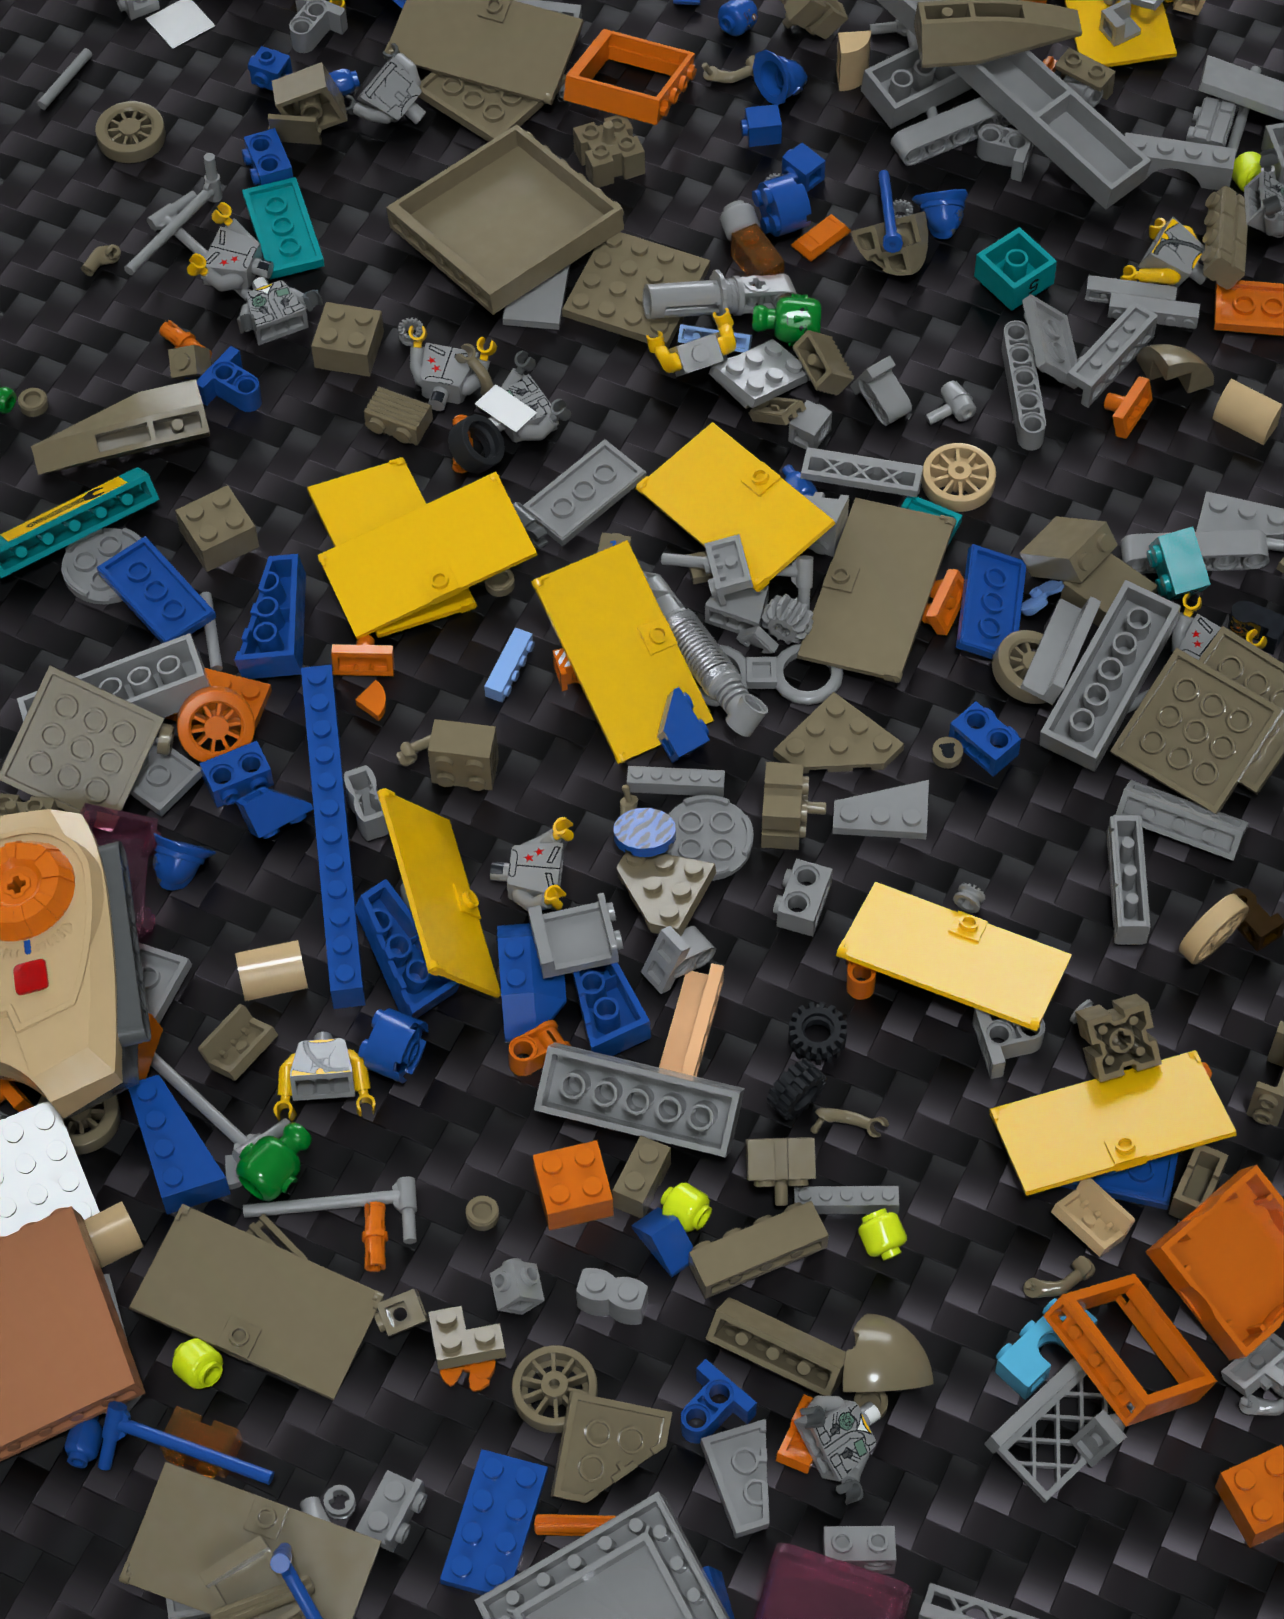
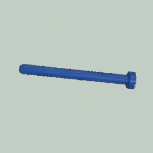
[878,170,903,253]

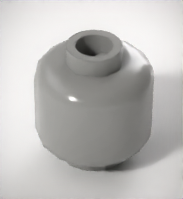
[720,200,760,245]

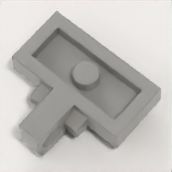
[1221,1333,1284,1398]

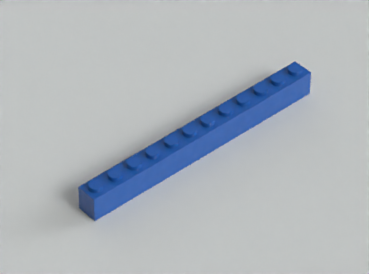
[301,665,366,1009]

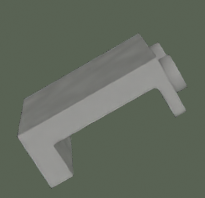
[528,893,623,979]

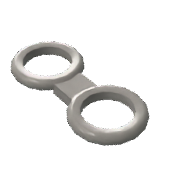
[685,644,844,707]

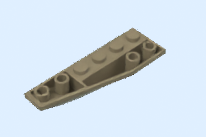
[914,0,1082,68]
[31,379,210,475]

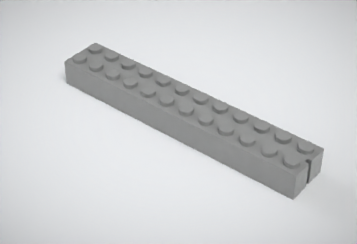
[877,0,1151,209]

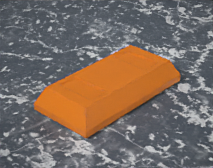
[791,214,851,262]

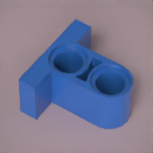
[197,346,262,412]
[681,1359,757,1444]

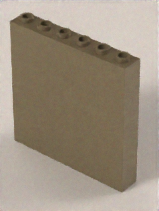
[386,124,624,315]

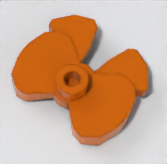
[439,1359,496,1392]

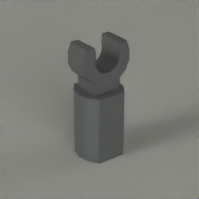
[513,502,548,550]

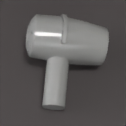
[925,380,976,425]

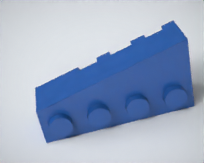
[234,554,306,679]
[354,879,460,1018]
[572,962,651,1056]
[129,1074,231,1214]

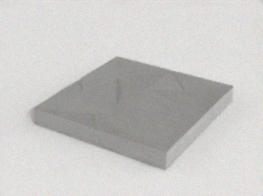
[474,1491,730,1619]

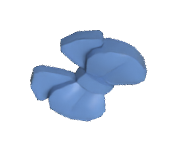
[1021,580,1064,616]

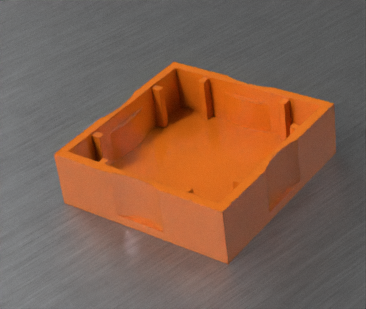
[1145,1164,1284,1360]

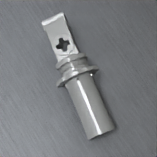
[643,270,797,321]

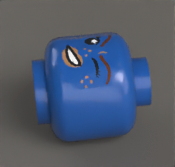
[718,0,758,37]

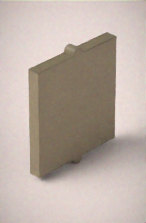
[268,114,322,145]

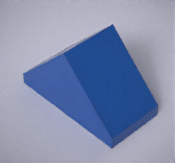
[631,1207,693,1278]

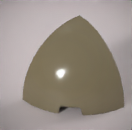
[851,211,928,276]
[1136,344,1214,393]
[843,1314,934,1392]

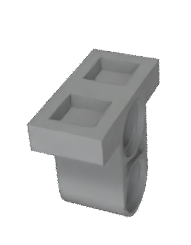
[289,0,348,53]
[976,124,1034,182]
[850,355,912,426]
[641,926,716,994]
[972,1008,1045,1079]

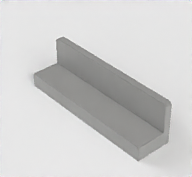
[1020,596,1101,705]

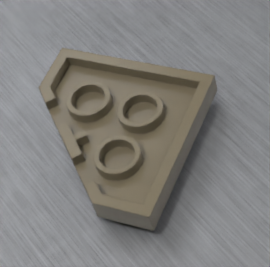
[773,692,904,774]
[616,850,716,937]
[551,1392,672,1503]

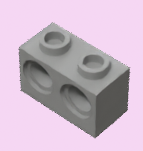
[773,858,833,937]
[822,1526,896,1574]

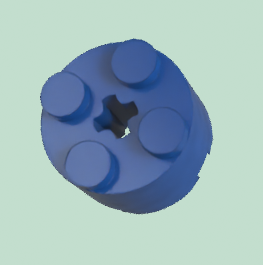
[752,173,811,237]
[358,1008,428,1083]

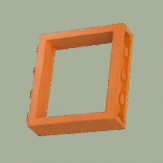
[563,29,697,125]
[1043,1273,1217,1427]

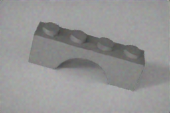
[1125,132,1236,190]

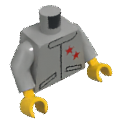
[187,202,274,292]
[408,325,497,411]
[1172,592,1267,660]
[490,817,574,911]

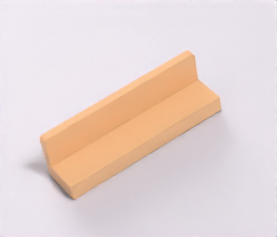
[659,963,724,1077]

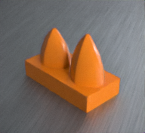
[921,569,964,635]

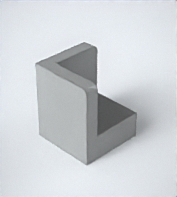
[1099,0,1141,47]

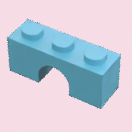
[995,1298,1098,1400]

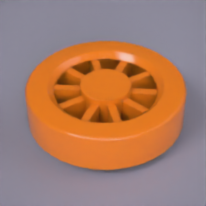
[176,686,255,762]

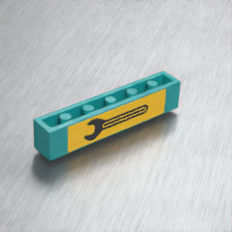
[0,467,160,578]

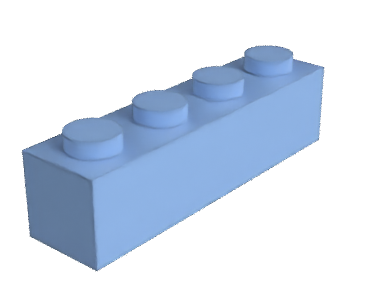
[678,324,752,353]
[484,628,535,703]

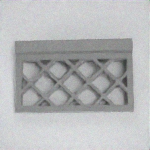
[984,1358,1135,1503]

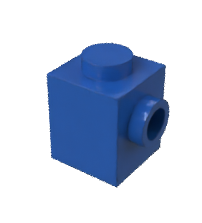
[740,104,782,147]
[782,143,826,192]

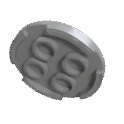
[61,528,141,605]
[664,794,754,881]

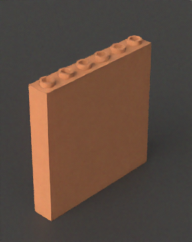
[0,1206,146,1462]

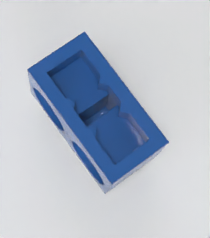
[241,128,293,186]
[949,701,1021,777]
[199,741,274,808]

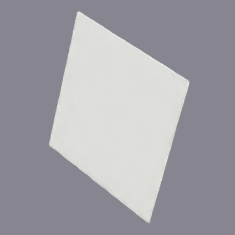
[145,0,215,49]

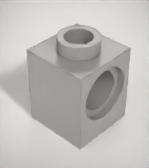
[788,400,832,450]

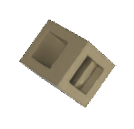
[374,1289,430,1337]

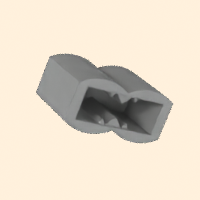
[344,765,389,841]
[576,1268,648,1325]

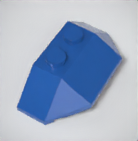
[497,923,567,1042]

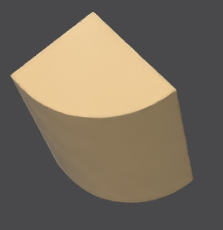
[836,31,871,91]
[1213,378,1283,445]
[235,940,308,1001]
[84,1201,143,1268]

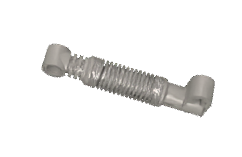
[643,571,768,737]

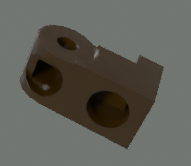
[1230,888,1284,952]

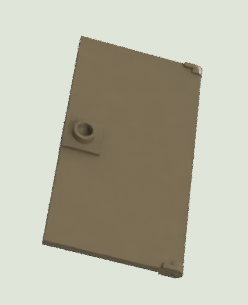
[384,0,584,105]
[797,497,957,683]
[129,1204,385,1401]
[119,1462,382,1619]

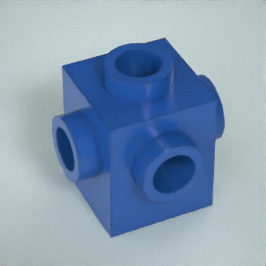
[248,46,293,91]

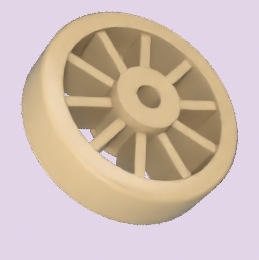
[922,443,996,512]
[1179,894,1249,964]

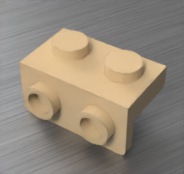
[1051,1178,1135,1257]

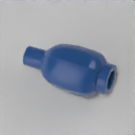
[329,69,360,97]
[782,464,817,496]
[65,1415,102,1468]

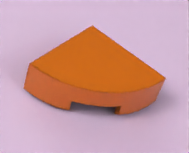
[355,680,386,721]

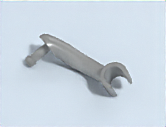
[1239,1394,1284,1416]

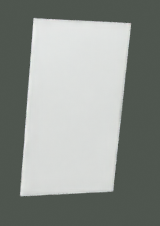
[475,384,537,432]

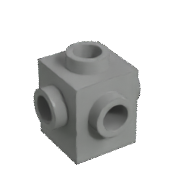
[490,1258,545,1315]

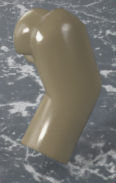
[81,244,121,276]

